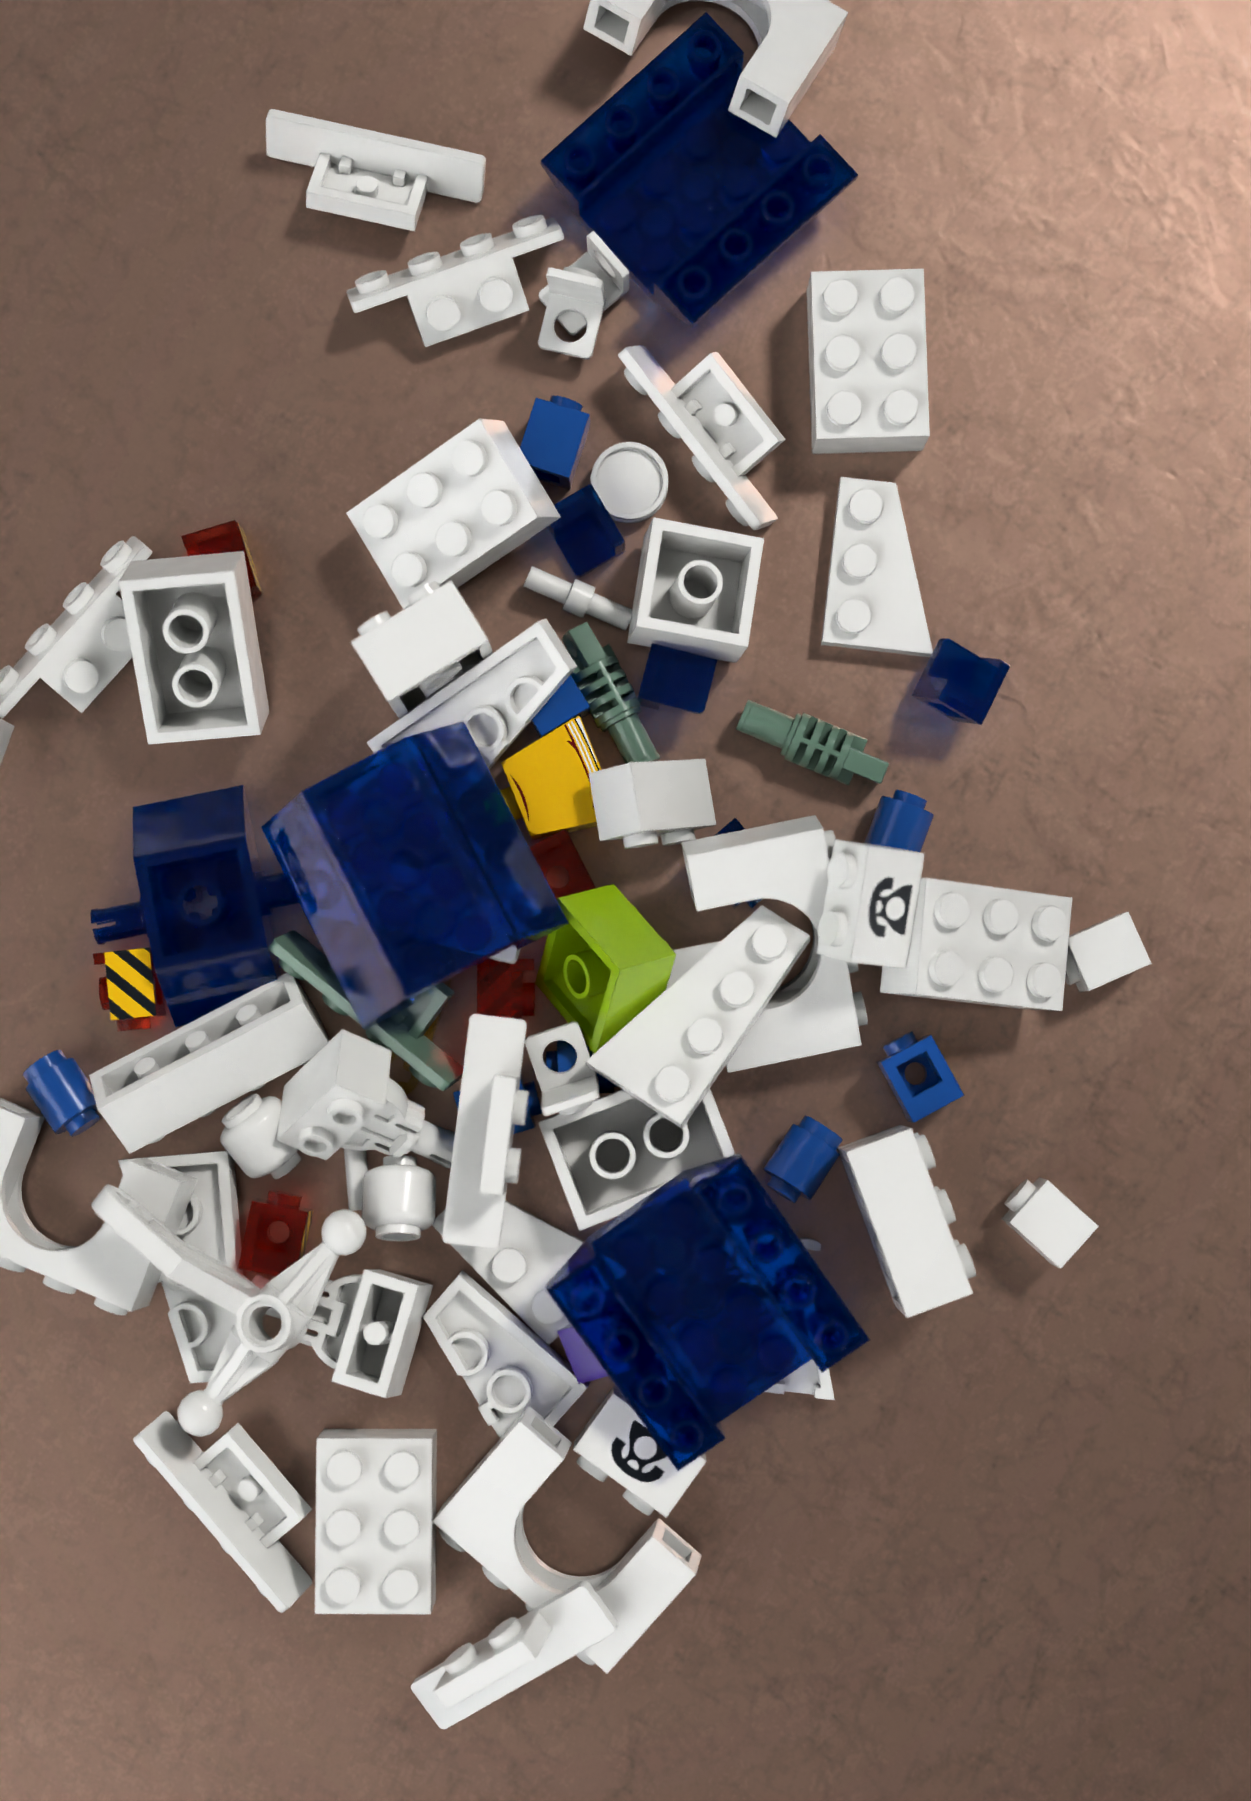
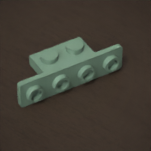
[268,922,463,1091]

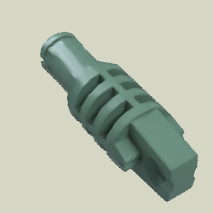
[562,622,661,763]
[736,699,889,785]

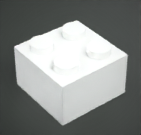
[627,517,764,663]

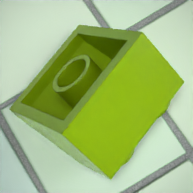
[535,884,676,1053]

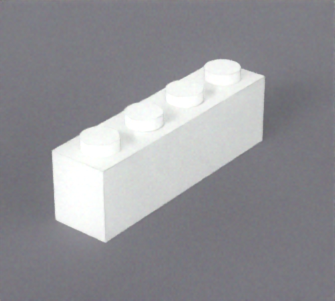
[89,973,329,1154]

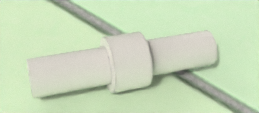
[523,566,632,631]

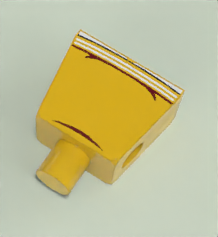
[479,716,602,840]

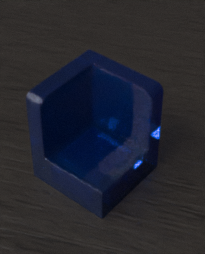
[547,484,625,577]
[911,638,1010,725]
[638,643,717,714]

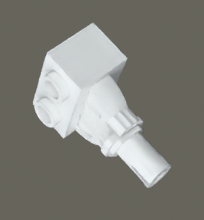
[277,1029,455,1168]
[252,1269,433,1398]

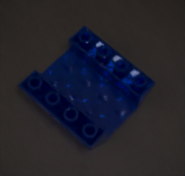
[540,12,858,327]
[261,721,569,1030]
[545,1153,870,1471]

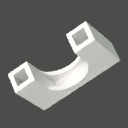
[583,0,848,138]
[681,815,868,1073]
[0,1098,197,1316]
[432,1406,702,1673]

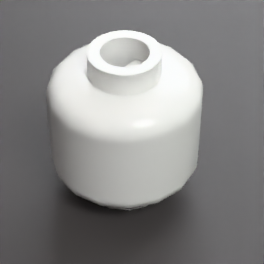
[220,1093,301,1179]
[362,1155,436,1241]

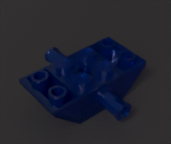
[90,785,322,1027]

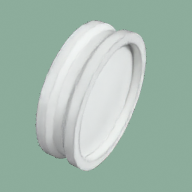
[591,442,668,523]

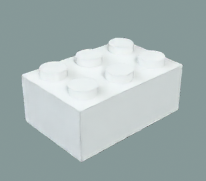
[807,269,930,454]
[346,418,561,609]
[119,551,269,745]
[351,580,493,719]
[880,878,1073,1011]
[538,1089,741,1231]
[837,1125,977,1318]
[315,1429,437,1614]

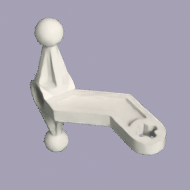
[91,1184,366,1437]

